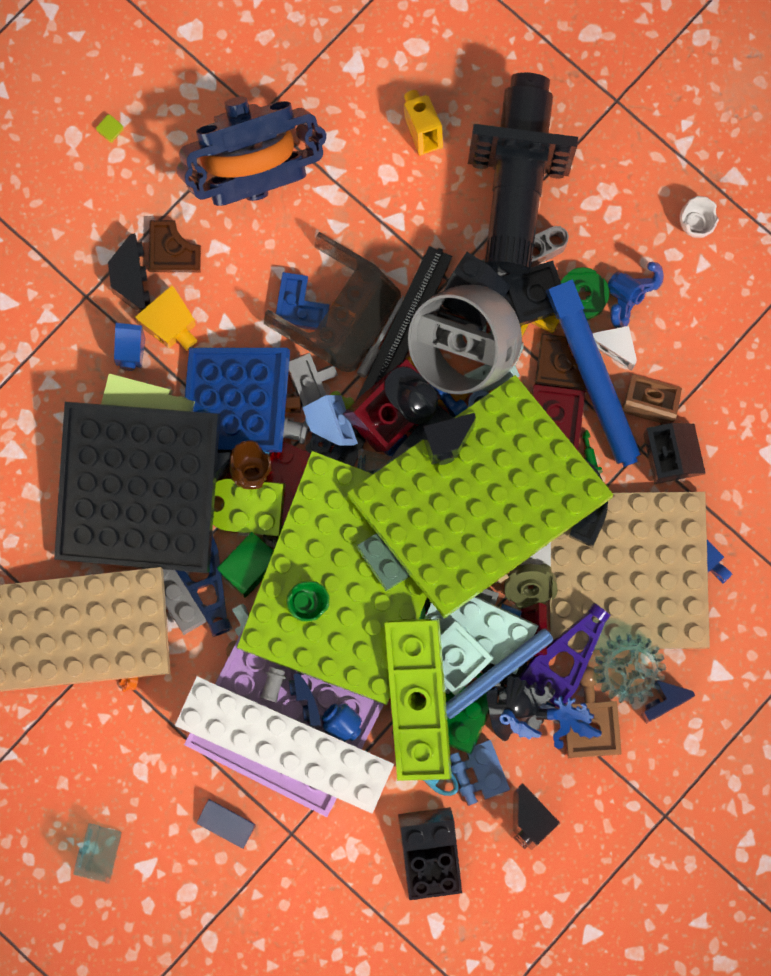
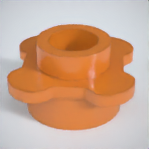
[119,677,138,692]

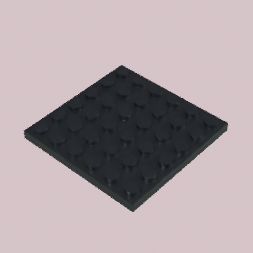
[54,402,220,573]

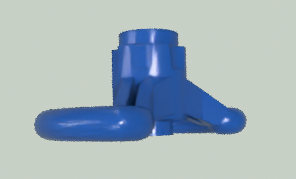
[608,262,664,328]

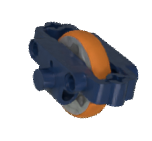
[177,97,326,206]

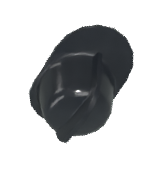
[384,367,438,424]

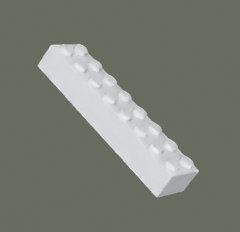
[175,677,394,813]

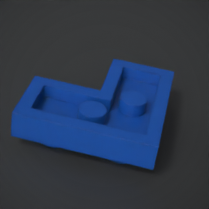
[274,272,330,332]

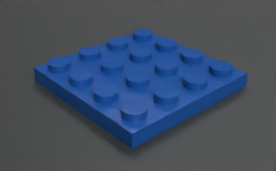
[185,348,290,452]

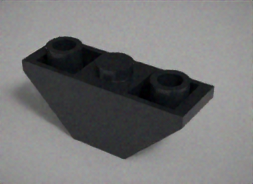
[108,233,150,313]

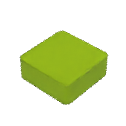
[96,114,124,143]

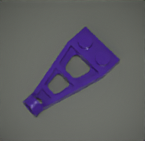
[519,603,611,708]

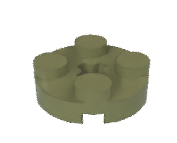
[504,564,558,609]

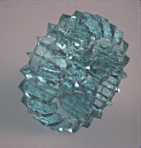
[594,633,666,704]

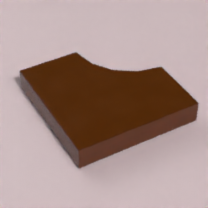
[149,220,201,273]
[535,333,587,392]

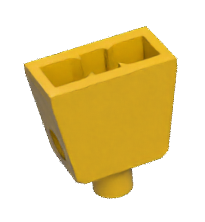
[404,90,443,156]
[135,285,198,351]

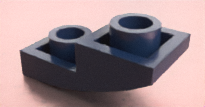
[289,673,321,726]

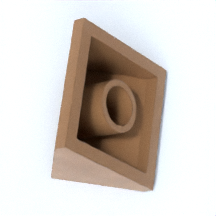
[623,374,682,424]

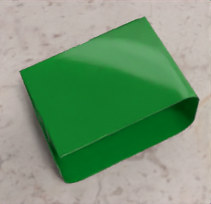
[217,532,274,598]

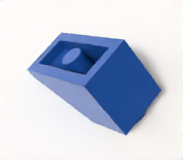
[114,323,145,371]

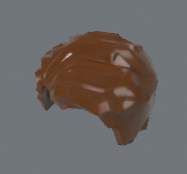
[229,440,271,490]

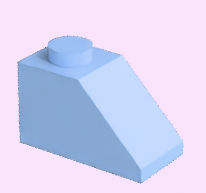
[302,395,358,446]

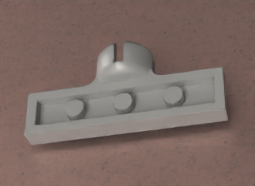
[142,567,206,635]

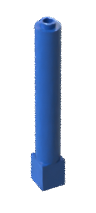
[546,279,641,467]

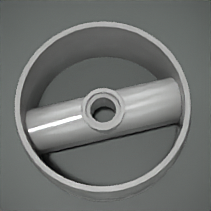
[408,285,522,394]

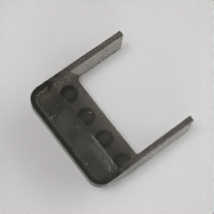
[264,232,401,372]

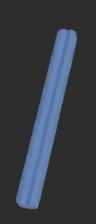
[446,629,553,719]

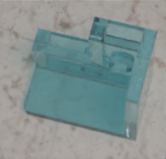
[73,823,122,884]

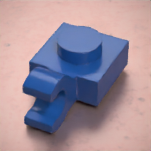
[707,540,732,584]

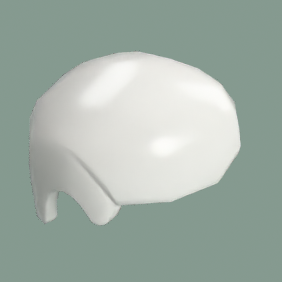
[680,196,719,238]

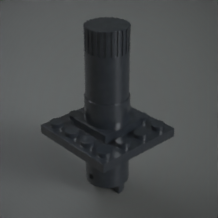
[468,72,578,274]

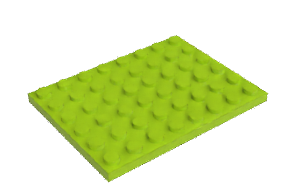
[347,375,614,619]
[237,451,427,705]

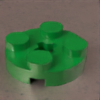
[561,267,609,319]

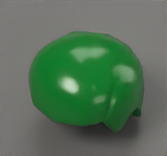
[286,581,329,622]

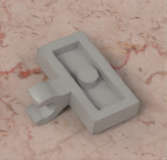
[288,353,338,409]

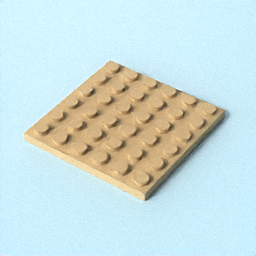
[550,492,710,650]

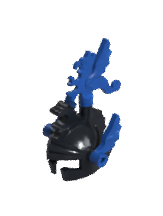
[486,676,602,749]

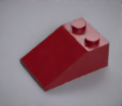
[343,359,441,452]

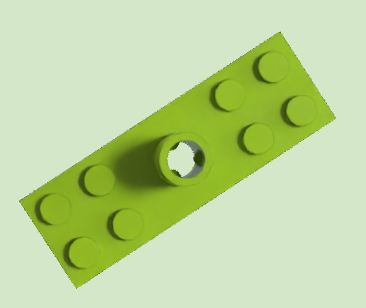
[385,619,452,781]

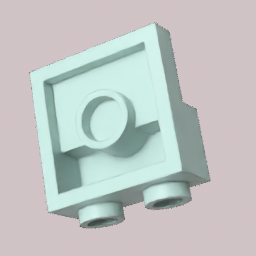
[441,620,494,696]

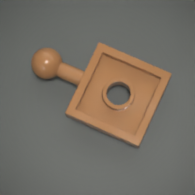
[566,667,622,759]

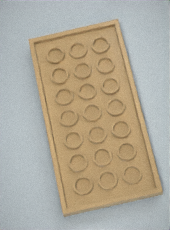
[0,567,171,692]

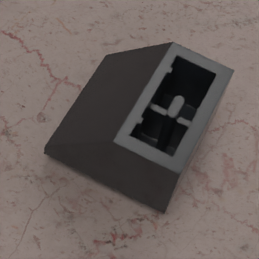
[643,423,706,484]

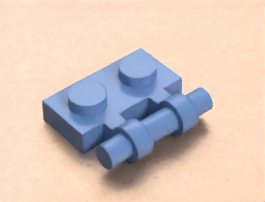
[450,740,510,806]

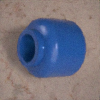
[322,703,362,742]

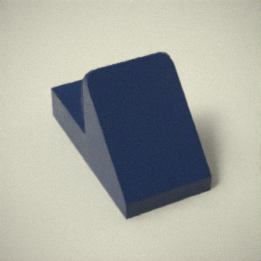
[641,681,695,724]

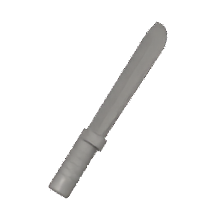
[357,295,404,378]

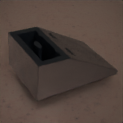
[398,807,462,901]

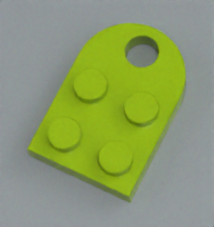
[213,478,285,536]

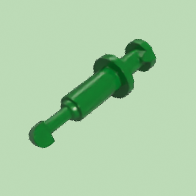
[582,430,603,473]

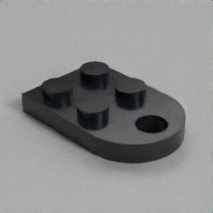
[502,260,561,326]

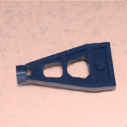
[175,535,232,637]

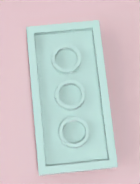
[424,596,538,674]

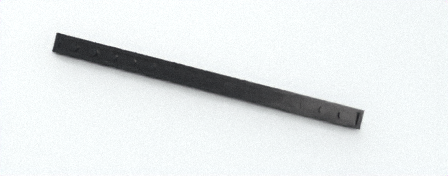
[329,246,452,467]

